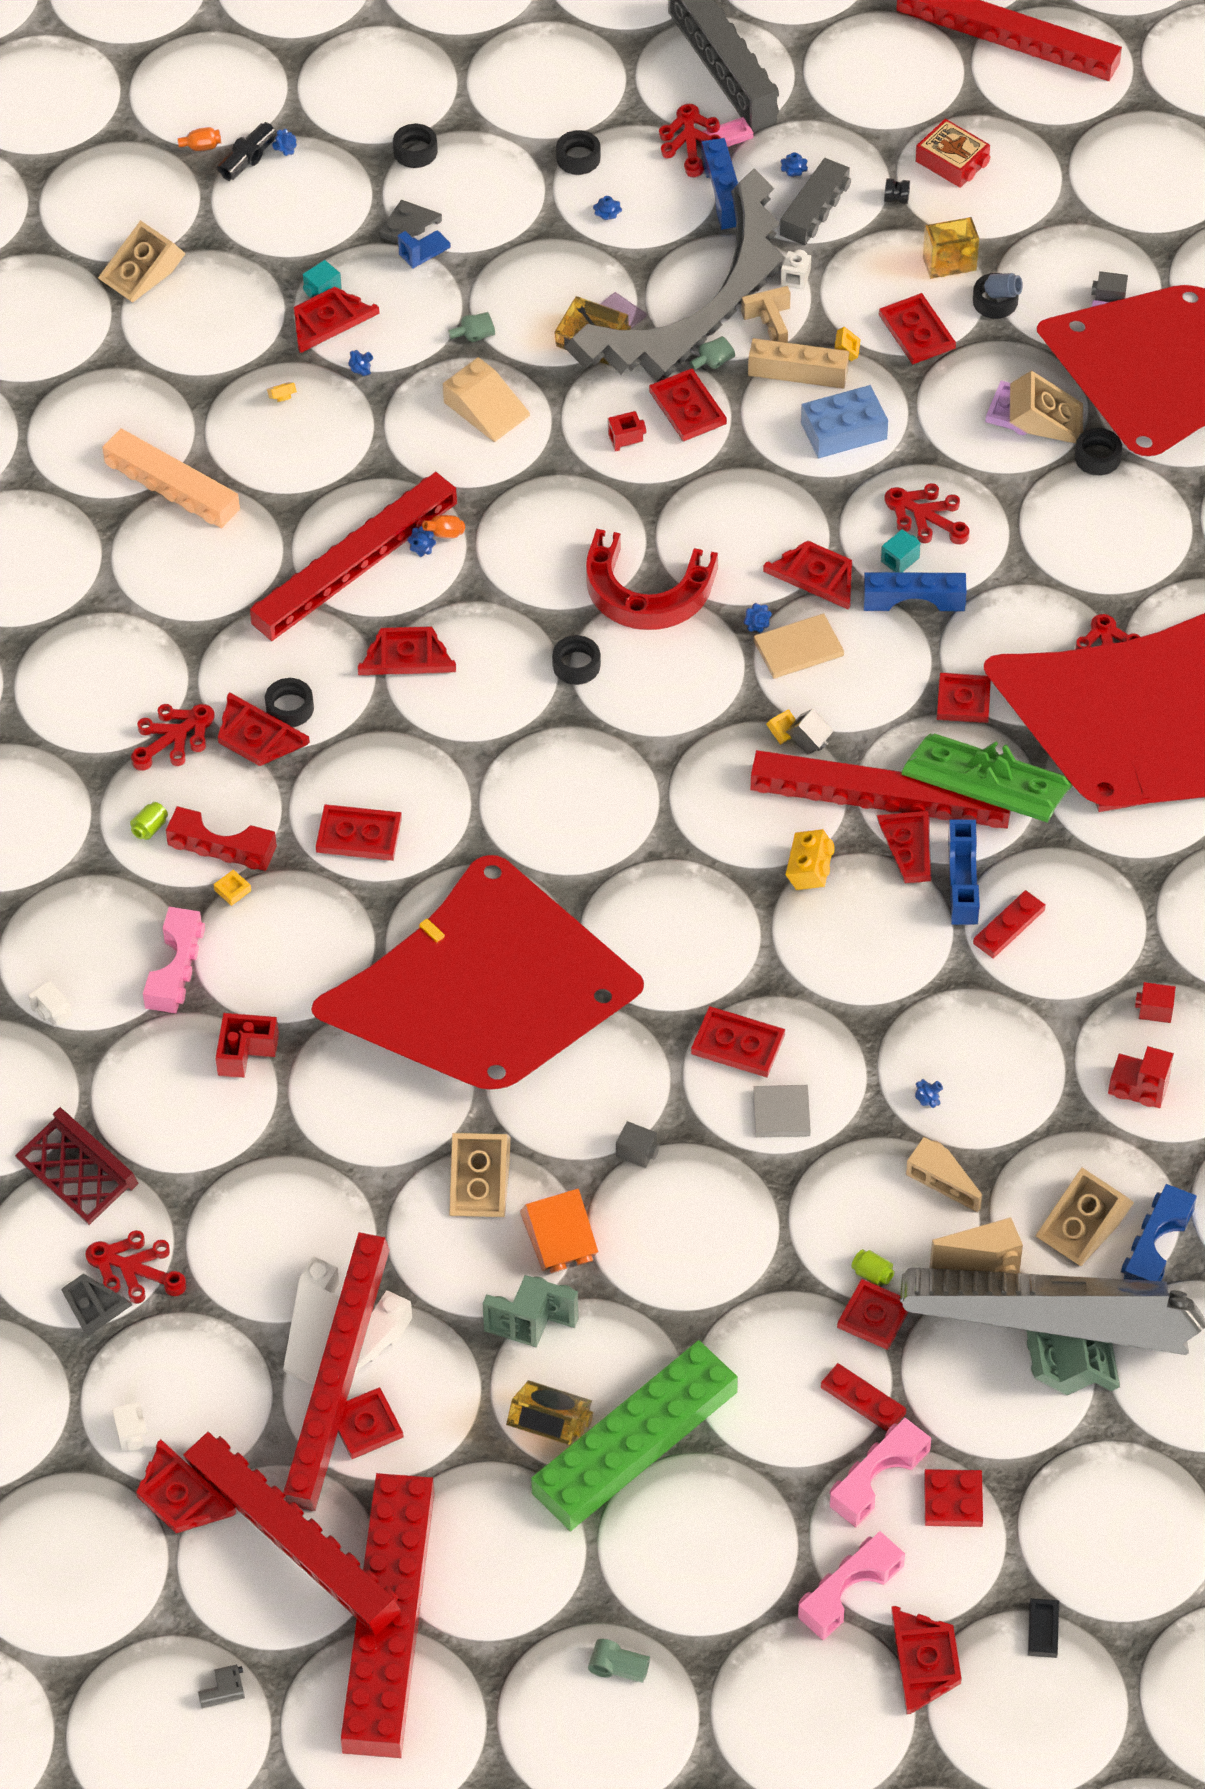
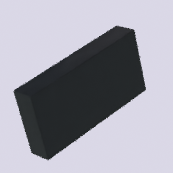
[1028,1598,1059,1658]

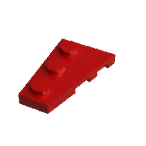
[876,811,931,883]

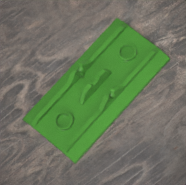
[902,733,1073,823]

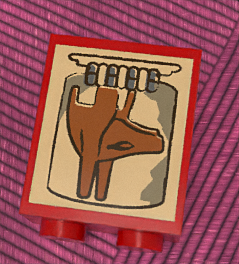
[915,119,991,188]

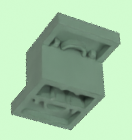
[482,1275,579,1348]
[1026,1330,1120,1396]

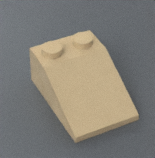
[98,220,186,303]
[443,357,530,442]
[1010,370,1083,444]
[449,1133,511,1217]
[1036,1167,1134,1266]
[929,1217,1023,1273]

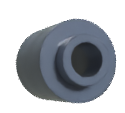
[985,273,1023,299]

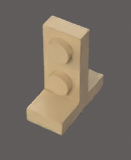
[741,286,791,343]

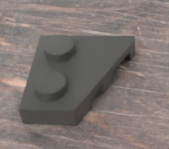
[379,200,442,244]
[61,1273,132,1335]

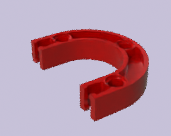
[586,528,718,630]

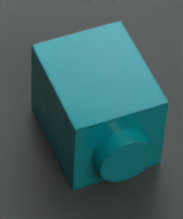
[303,260,342,298]
[881,529,921,572]

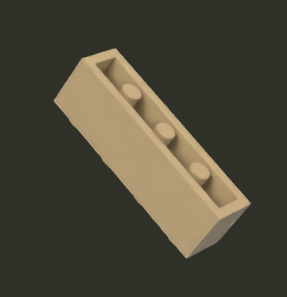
[748,338,849,389]

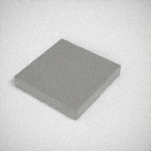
[753,1085,811,1137]

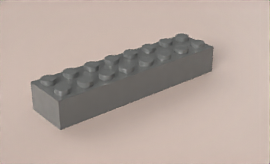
[668,0,779,132]

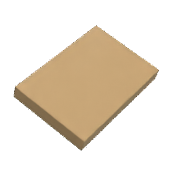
[754,613,844,679]

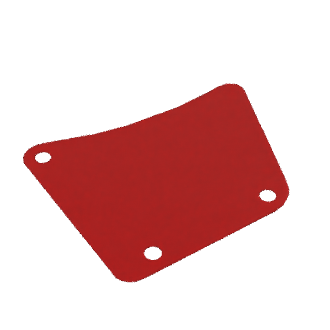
[1036,285,1205,457]
[983,613,1205,807]
[311,855,644,1090]

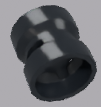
[884,178,910,204]

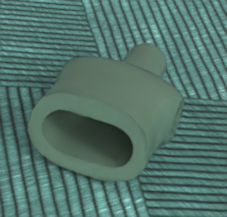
[448,312,495,342]
[689,336,735,370]

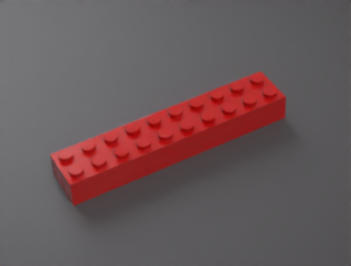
[341,1473,435,1758]

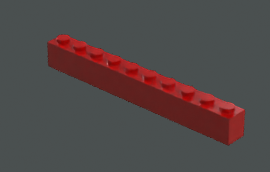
[896,0,1122,82]
[250,471,457,641]
[750,750,1011,829]
[283,1232,390,1511]
[183,1432,401,1636]

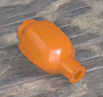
[178,127,221,151]
[422,515,465,539]

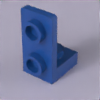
[398,230,451,268]

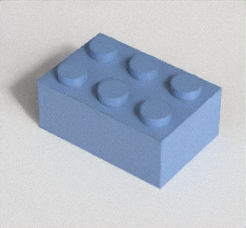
[801,385,888,459]

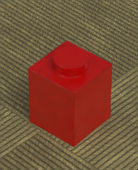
[1135,982,1176,1023]

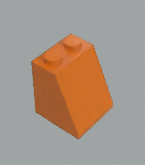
[520,1188,598,1274]

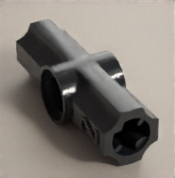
[217,122,277,181]

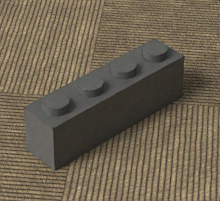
[780,157,851,245]

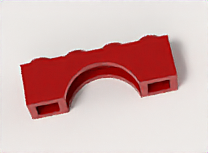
[166,806,277,871]

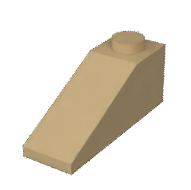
[906,1137,982,1212]

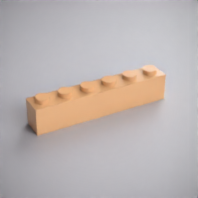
[102,428,240,528]

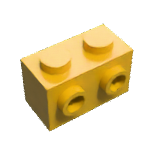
[785,829,834,890]

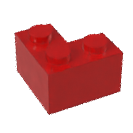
[215,1013,279,1078]
[1108,1046,1174,1108]

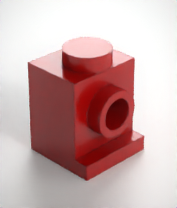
[608,411,647,452]

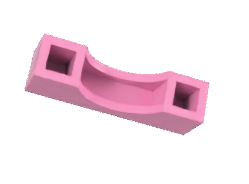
[143,907,205,1013]
[829,1418,931,1527]
[798,1531,905,1640]

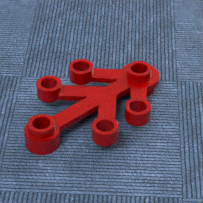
[659,104,721,177]
[884,483,970,545]
[1075,614,1140,649]
[131,704,215,771]
[85,1230,186,1304]

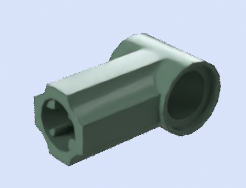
[588,1639,650,1683]

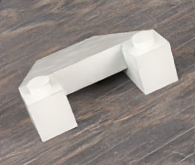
[283,1256,412,1385]

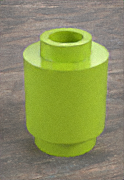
[130,802,168,840]
[851,1249,895,1287]

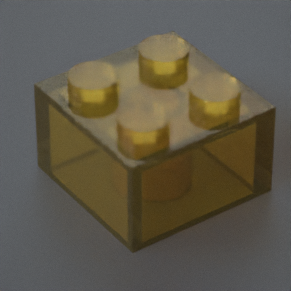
[923,217,979,279]

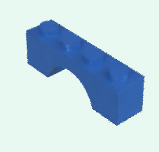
[701,138,738,230]
[863,572,967,611]
[948,820,980,925]
[1121,1184,1197,1281]

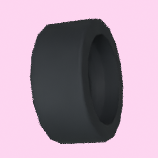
[393,123,438,168]
[556,130,601,175]
[973,273,1019,319]
[1075,428,1122,475]
[552,635,601,685]
[264,677,314,727]

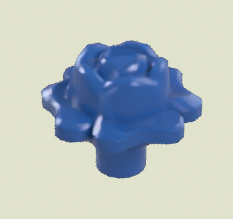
[272,129,297,156]
[780,152,808,177]
[593,196,622,220]
[348,350,373,376]
[408,526,436,557]
[744,603,772,633]
[915,1079,943,1108]

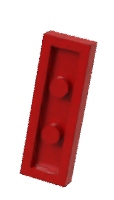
[973,890,1046,959]
[821,1363,907,1432]

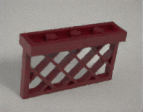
[15,1107,139,1225]

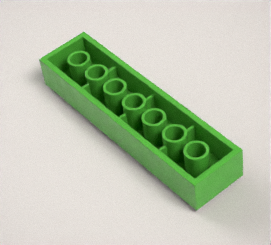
[531,1340,738,1532]

